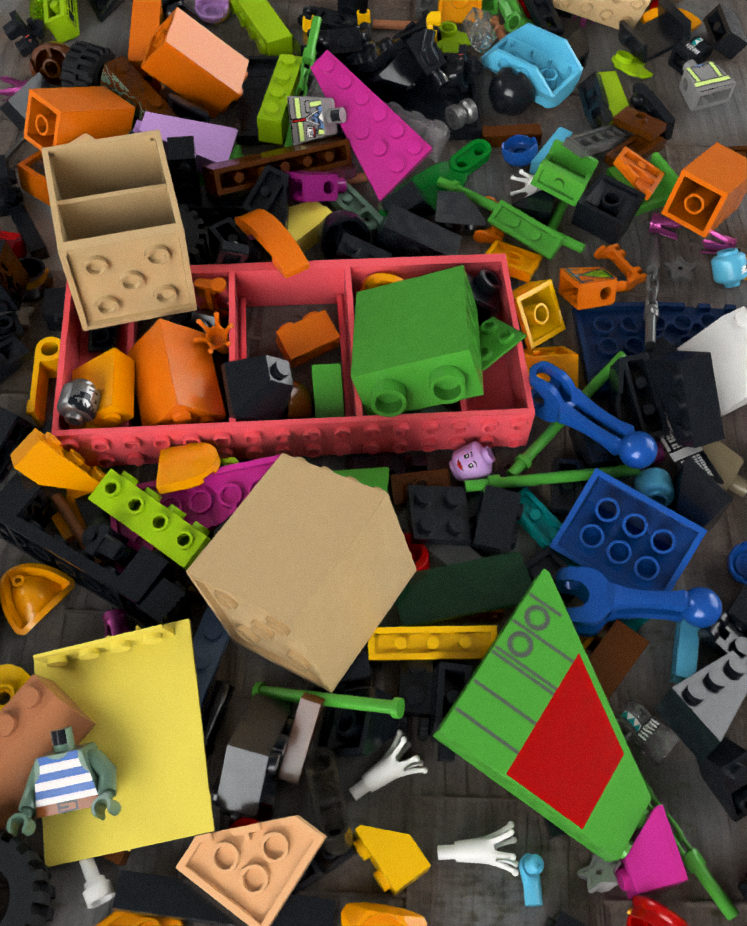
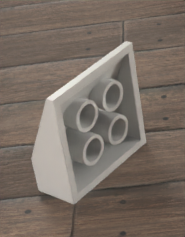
[677,306,747,417]

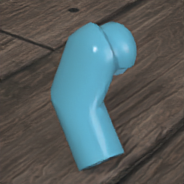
[518,853,544,907]

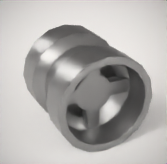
[445,98,478,130]

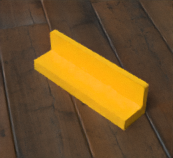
[368,625,497,661]

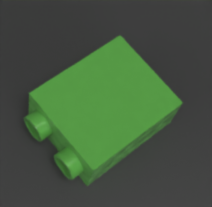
[351,265,484,417]

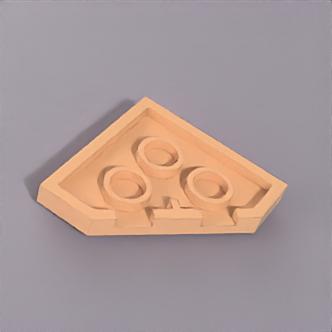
[175,815,327,926]

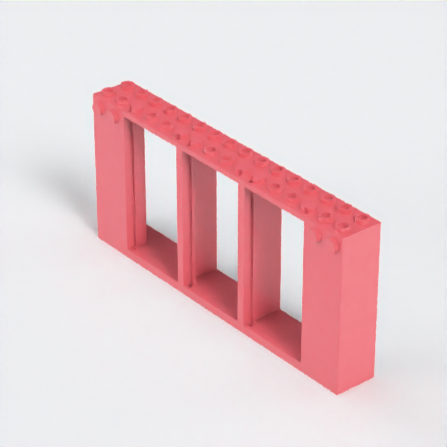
[51,253,535,468]

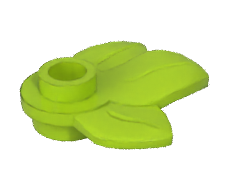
[437,21,472,53]
[611,50,653,79]

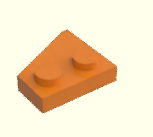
[613,146,665,201]

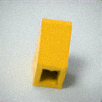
[353,825,431,896]

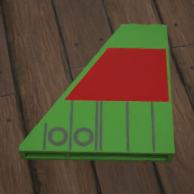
[433,569,652,862]

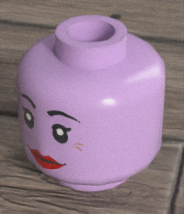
[449,441,495,482]

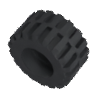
[61,41,115,88]

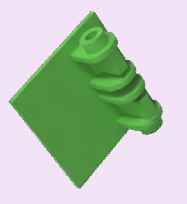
[479,316,527,371]

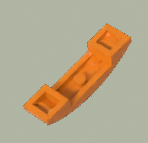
[234,209,310,279]

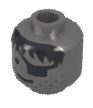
[57,379,101,426]

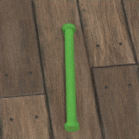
[252,681,405,719]

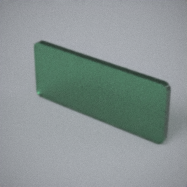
[395,552,532,627]

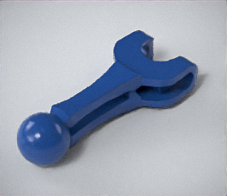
[529,361,658,469]
[556,566,722,637]

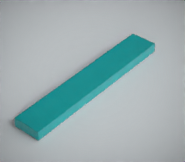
[517,487,650,632]

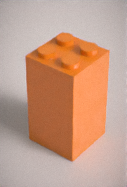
[141,7,249,119]
[23,86,135,151]
[661,142,747,238]
[128,318,226,426]

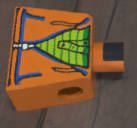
[558,267,626,310]

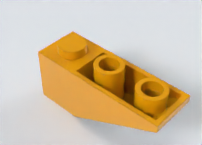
[10,428,106,492]

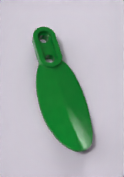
[378,139,491,219]

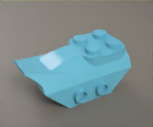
[480,23,583,108]

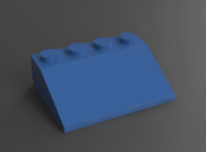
[549,468,708,591]

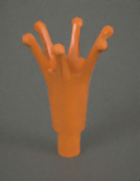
[193,312,234,355]

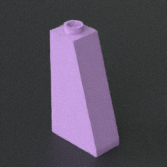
[133,111,238,174]

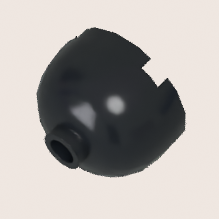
[488,67,536,116]
[318,210,371,260]

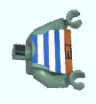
[7,726,121,836]

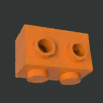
[276,310,340,369]

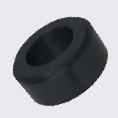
[474,269,502,296]

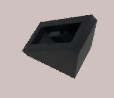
[381,180,435,217]
[512,190,554,226]

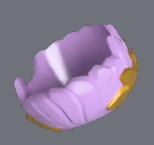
[195,0,230,24]

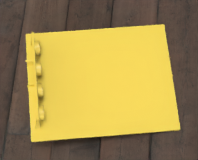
[33,619,215,867]

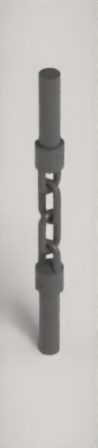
[644,236,661,349]

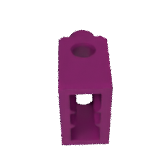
[283,171,347,202]

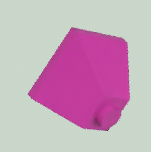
[616,805,688,900]

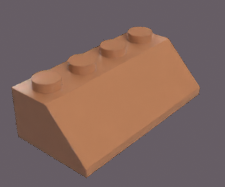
[0,674,96,831]

